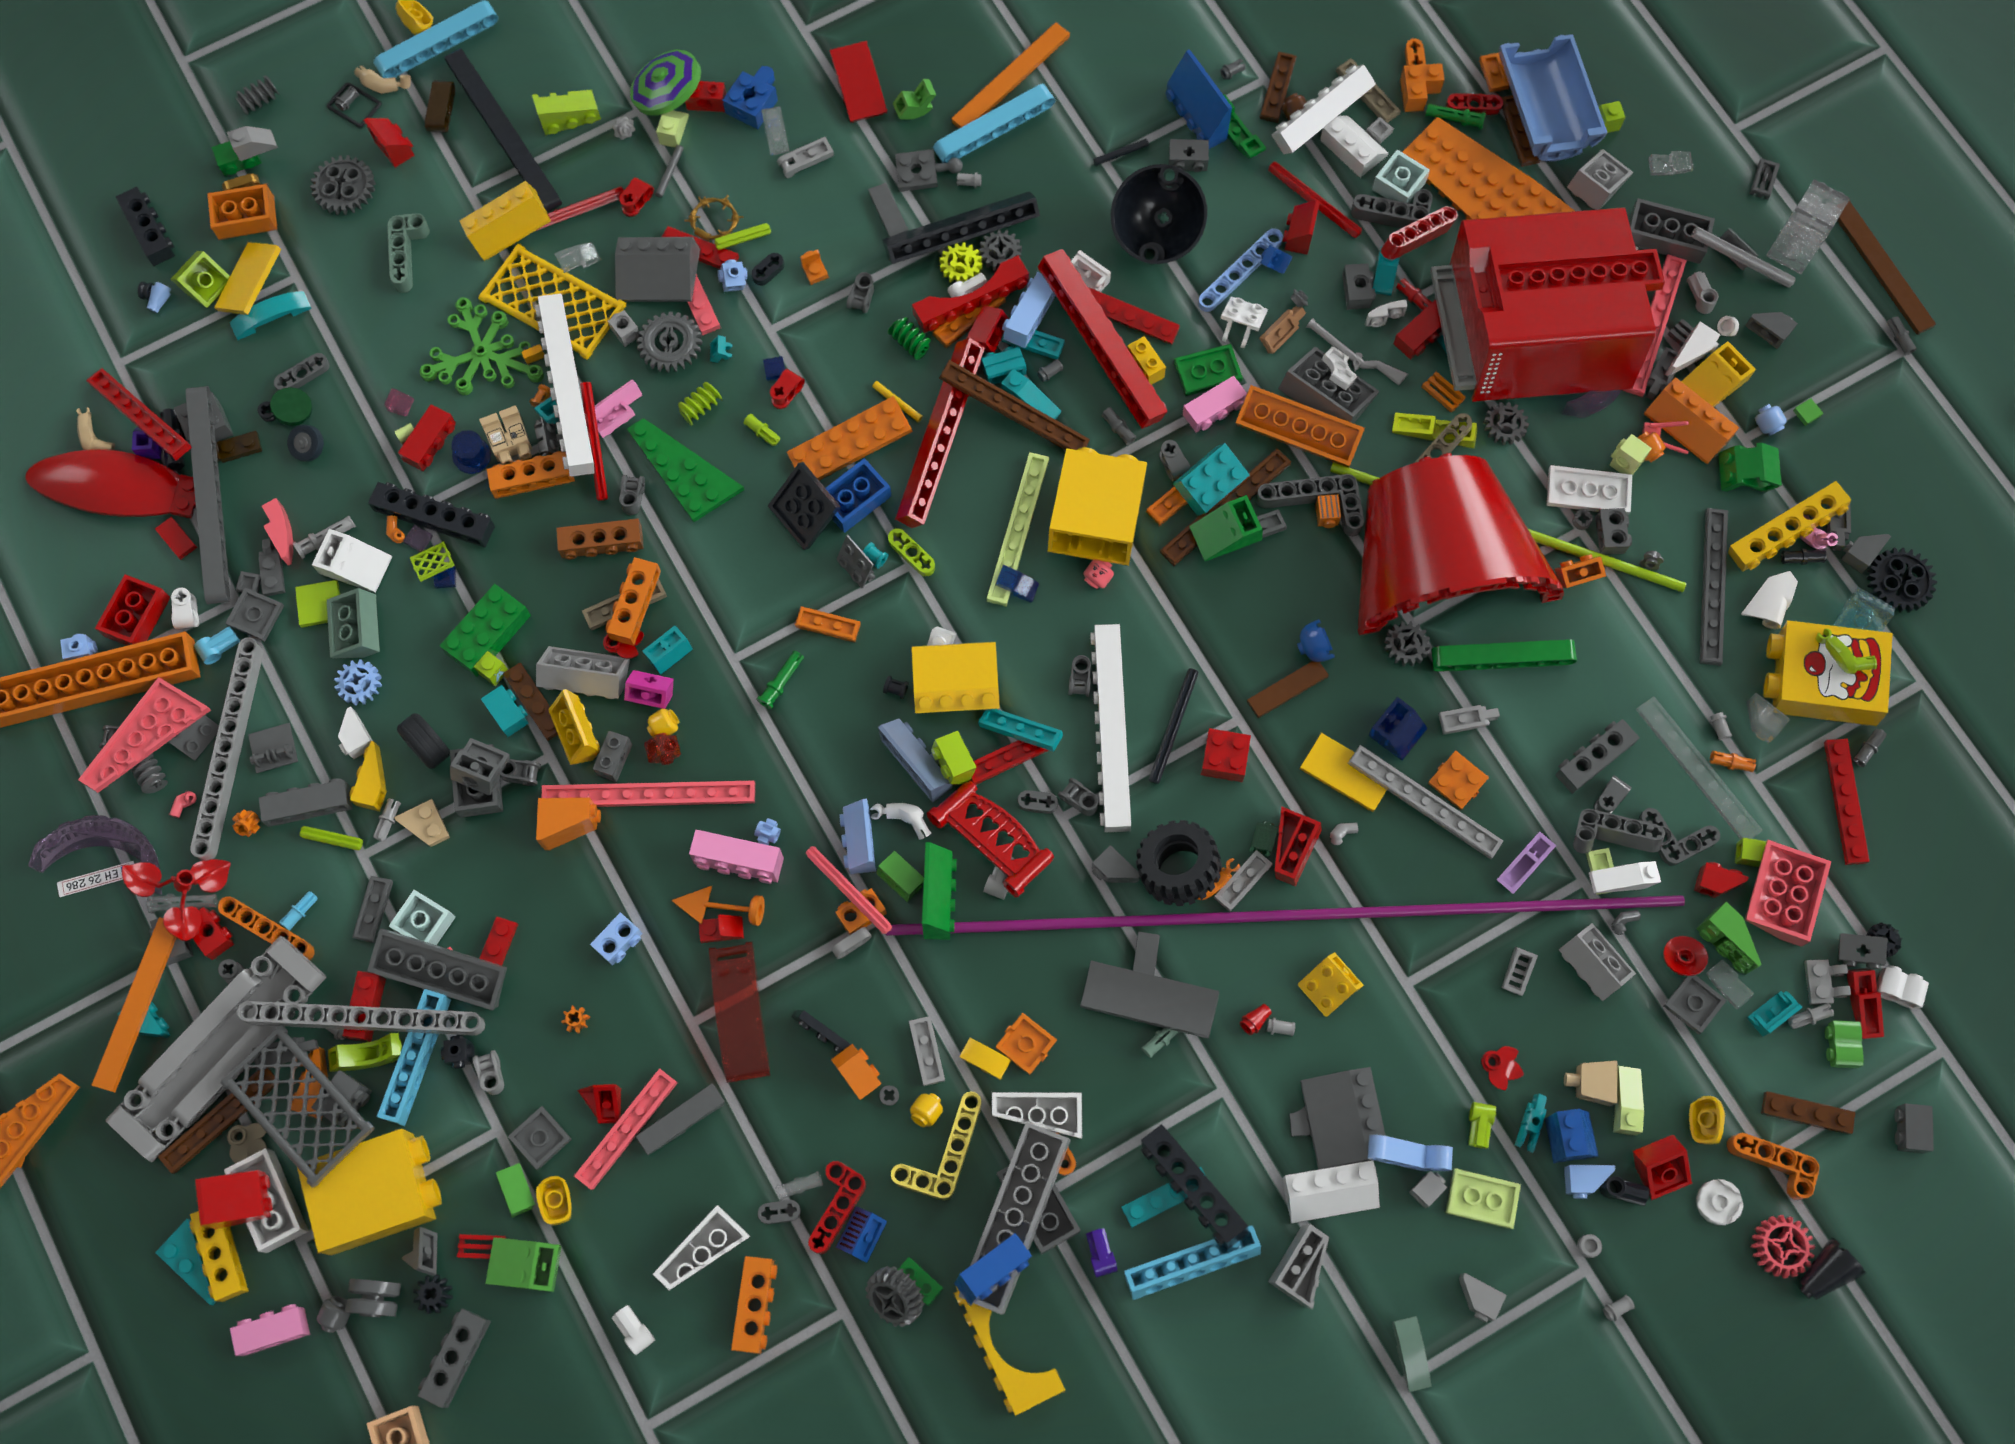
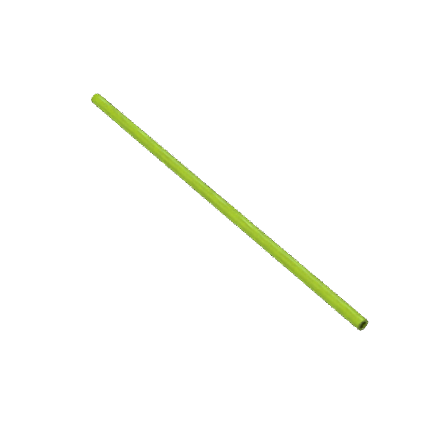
[1330,462,1686,593]

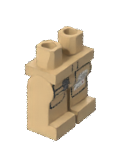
[479,405,532,465]

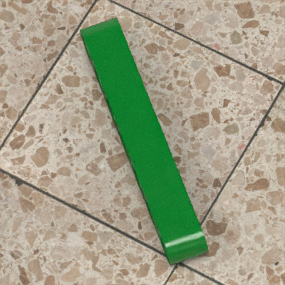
[1431,640,1577,672]

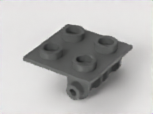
[836,535,875,589]
[168,715,219,761]
[248,723,298,773]

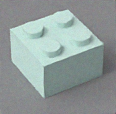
[1372,150,1430,203]
[389,890,455,945]

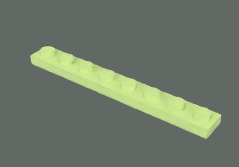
[987,452,1049,607]

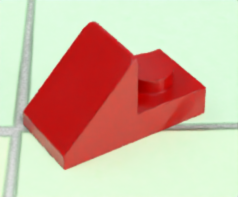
[699,914,744,943]

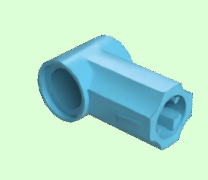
[194,626,240,665]

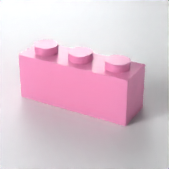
[1182,376,1247,432]
[230,1304,310,1356]

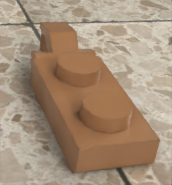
[1260,306,1306,354]

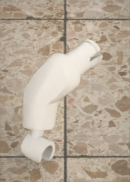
[870,803,931,840]

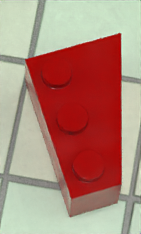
[1275,806,1322,887]

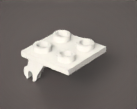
[1221,297,1268,348]

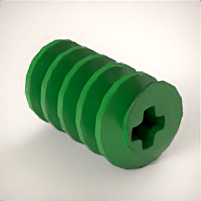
[887,317,931,360]

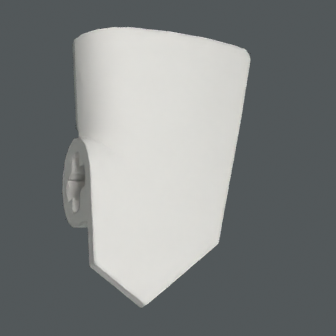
[1741,571,1798,629]

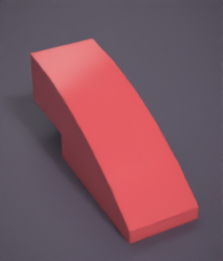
[262,498,293,566]

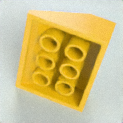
[912,642,1000,713]

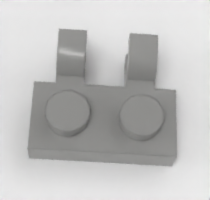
[1804,960,1851,1005]

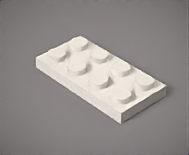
[1547,465,1632,515]

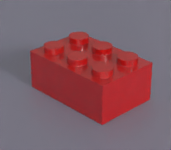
[95,574,171,646]

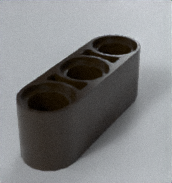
[425,80,455,133]

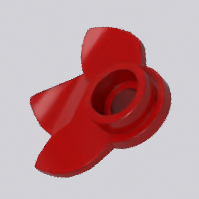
[603,619,644,659]
[1481,1046,1524,1090]

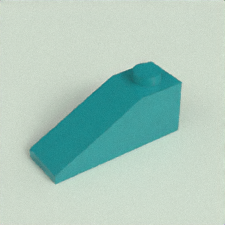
[1001,369,1061,419]

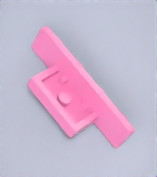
[584,380,642,438]

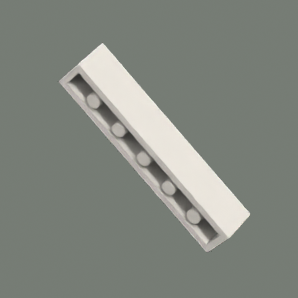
[1272,65,1376,154]

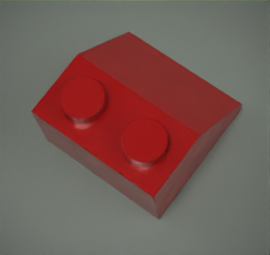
[363,118,414,168]
[1282,200,1320,255]
[1633,1135,1692,1200]

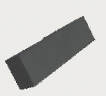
[636,1083,725,1156]

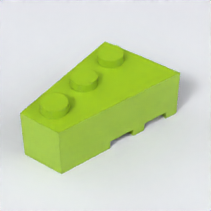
[532,90,601,135]

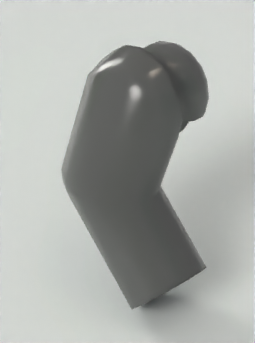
[1611,910,1640,935]

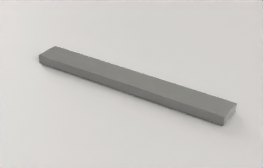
[1347,745,1503,859]

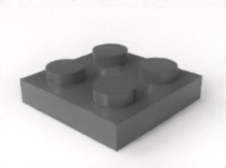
[225,588,284,642]
[1663,975,1727,1034]
[508,1106,572,1170]

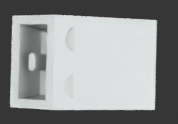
[312,529,392,593]

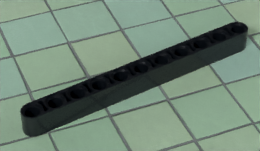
[444,48,562,213]

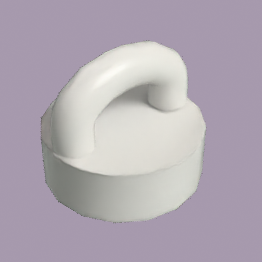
[1717,316,1739,337]

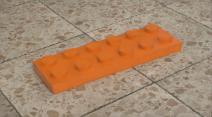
[787,396,913,480]

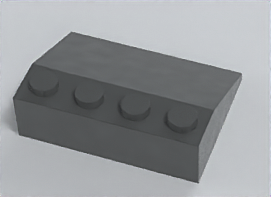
[615,237,700,302]
[1278,347,1380,424]
[1300,1067,1385,1170]

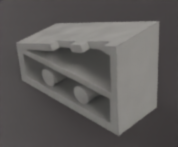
[1268,1224,1329,1309]

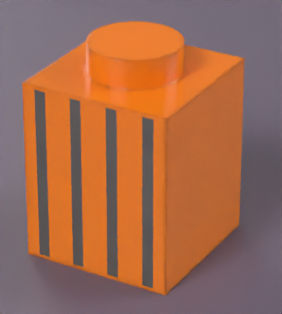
[1315,495,1341,528]

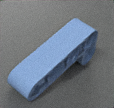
[1368,1135,1453,1171]

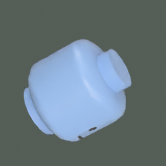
[1755,404,1787,436]

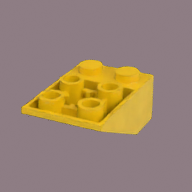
[1681,341,1756,407]

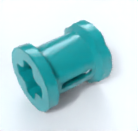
[863,542,889,569]

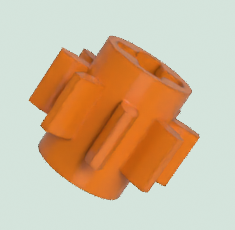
[232,809,260,837]
[561,1006,590,1034]

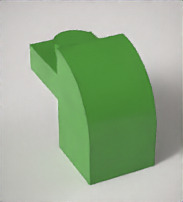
[892,79,936,119]

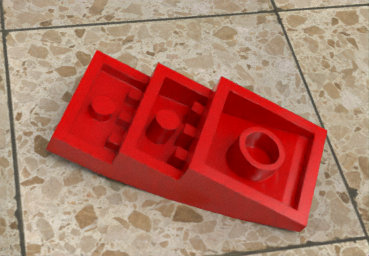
[829,41,887,123]

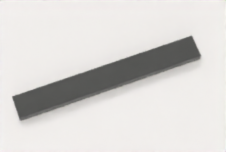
[1699,508,1728,666]

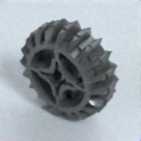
[865,1266,924,1327]

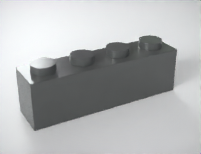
[259,778,353,827]

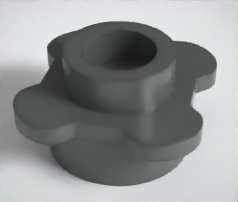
[1290,289,1308,307]
[1640,551,1664,570]

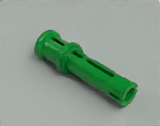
[1425,103,1486,130]
[756,650,804,710]

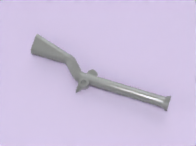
[1306,318,1408,386]

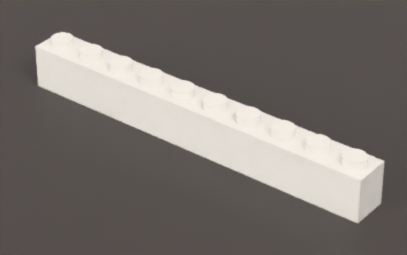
[535,293,594,477]
[1090,624,1131,832]

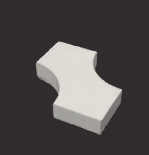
[1321,346,1357,390]

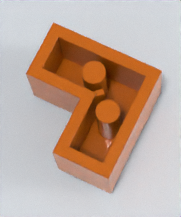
[1400,63,1444,112]

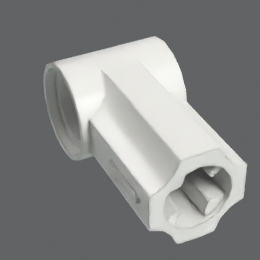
[947,273,987,298]
[612,1305,655,1355]

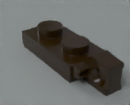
[216,431,262,463]

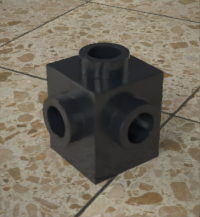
[441,1035,475,1069]

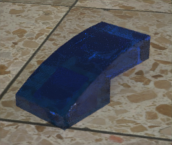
[995,565,1039,603]

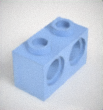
[590,912,643,966]

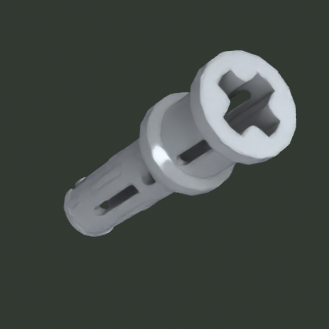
[293,515,356,559]

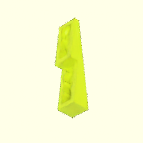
[1392,413,1477,448]

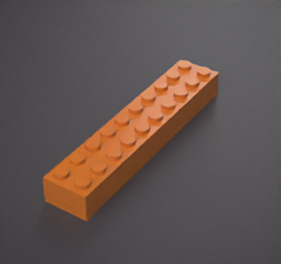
[0,631,201,728]

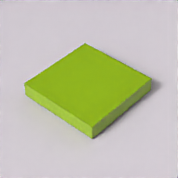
[295,580,340,628]

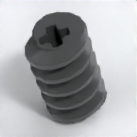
[234,75,280,115]
[130,753,168,794]

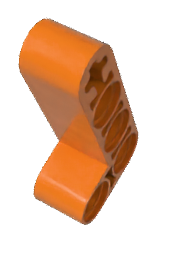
[1727,1133,1819,1200]

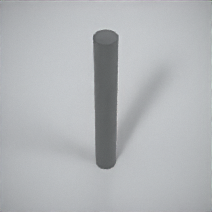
[655,145,684,198]

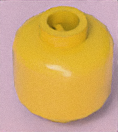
[647,708,679,740]
[910,1093,943,1127]

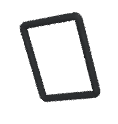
[327,82,382,128]

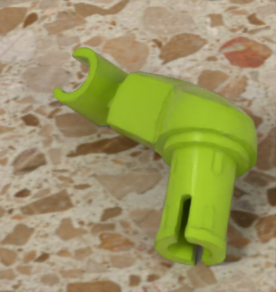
[1816,629,1877,675]

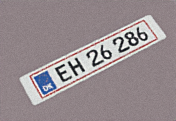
[57,861,134,897]

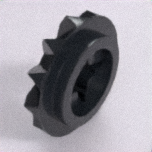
[1866,923,1903,957]

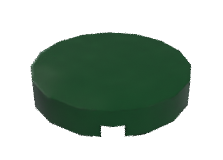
[270,387,312,426]

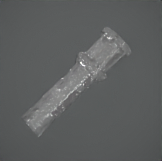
[147,893,218,914]

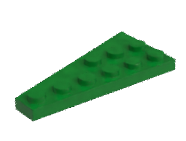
[627,418,744,523]

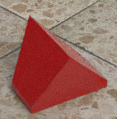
[577,1084,621,1123]

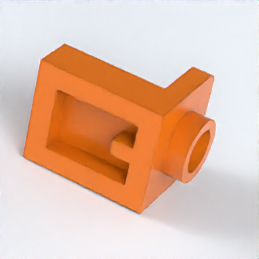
[800,250,829,285]

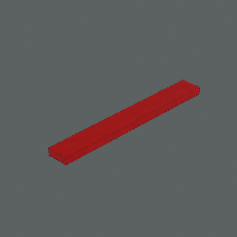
[86,368,192,460]

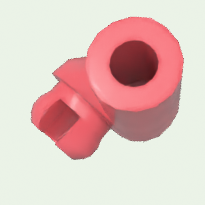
[169,791,197,818]

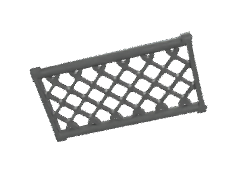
[220,1025,375,1188]

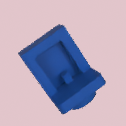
[1260,245,1292,274]

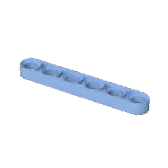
[1198,229,1283,312]

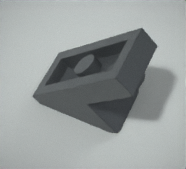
[402,1227,437,1276]

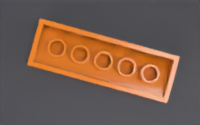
[1236,385,1365,467]

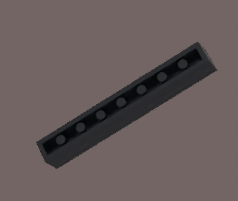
[882,191,1040,264]

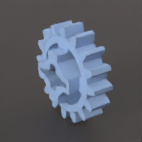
[334,659,382,705]

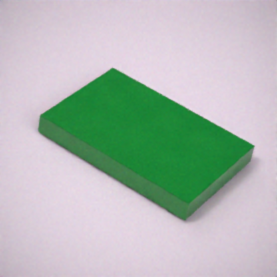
[1174,344,1243,396]

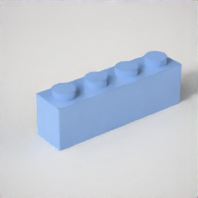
[1002,272,1056,348]

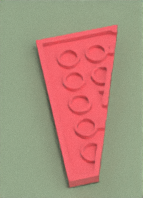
[78,677,211,793]

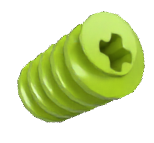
[678,382,722,425]

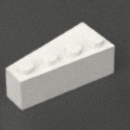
[992,1093,1082,1139]
[653,1205,750,1290]

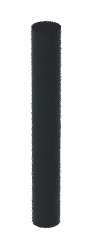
[1093,138,1149,166]

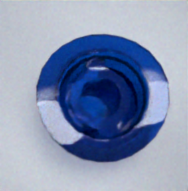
[451,430,491,474]

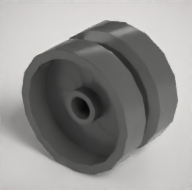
[344,1279,401,1318]

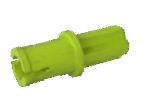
[744,414,780,446]

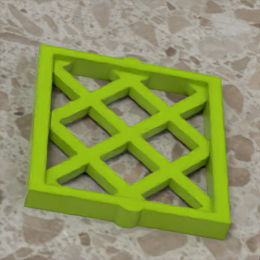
[410,541,455,582]

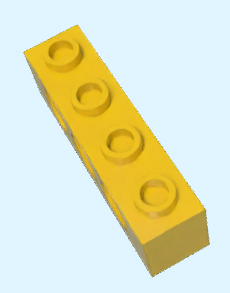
[189,1211,249,1302]

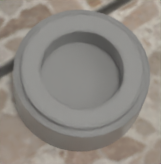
[1577,1234,1602,1258]

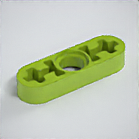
[888,528,935,576]

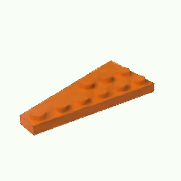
[0,1074,80,1188]

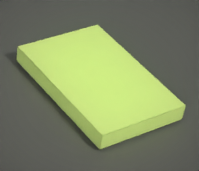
[1445,1168,1521,1229]

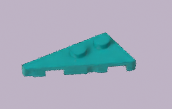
[155,1219,216,1305]

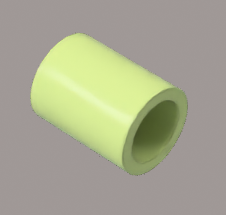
[394,423,414,444]

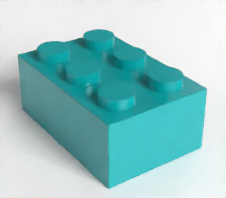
[1173,443,1250,516]

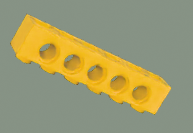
[1728,481,1851,572]

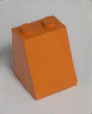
[536,797,601,850]

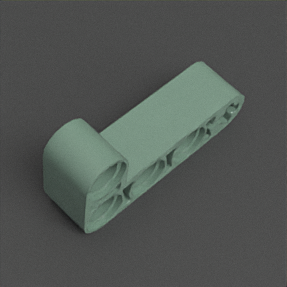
[388,213,430,293]

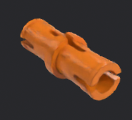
[1709,750,1756,772]

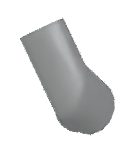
[1330,822,1358,845]

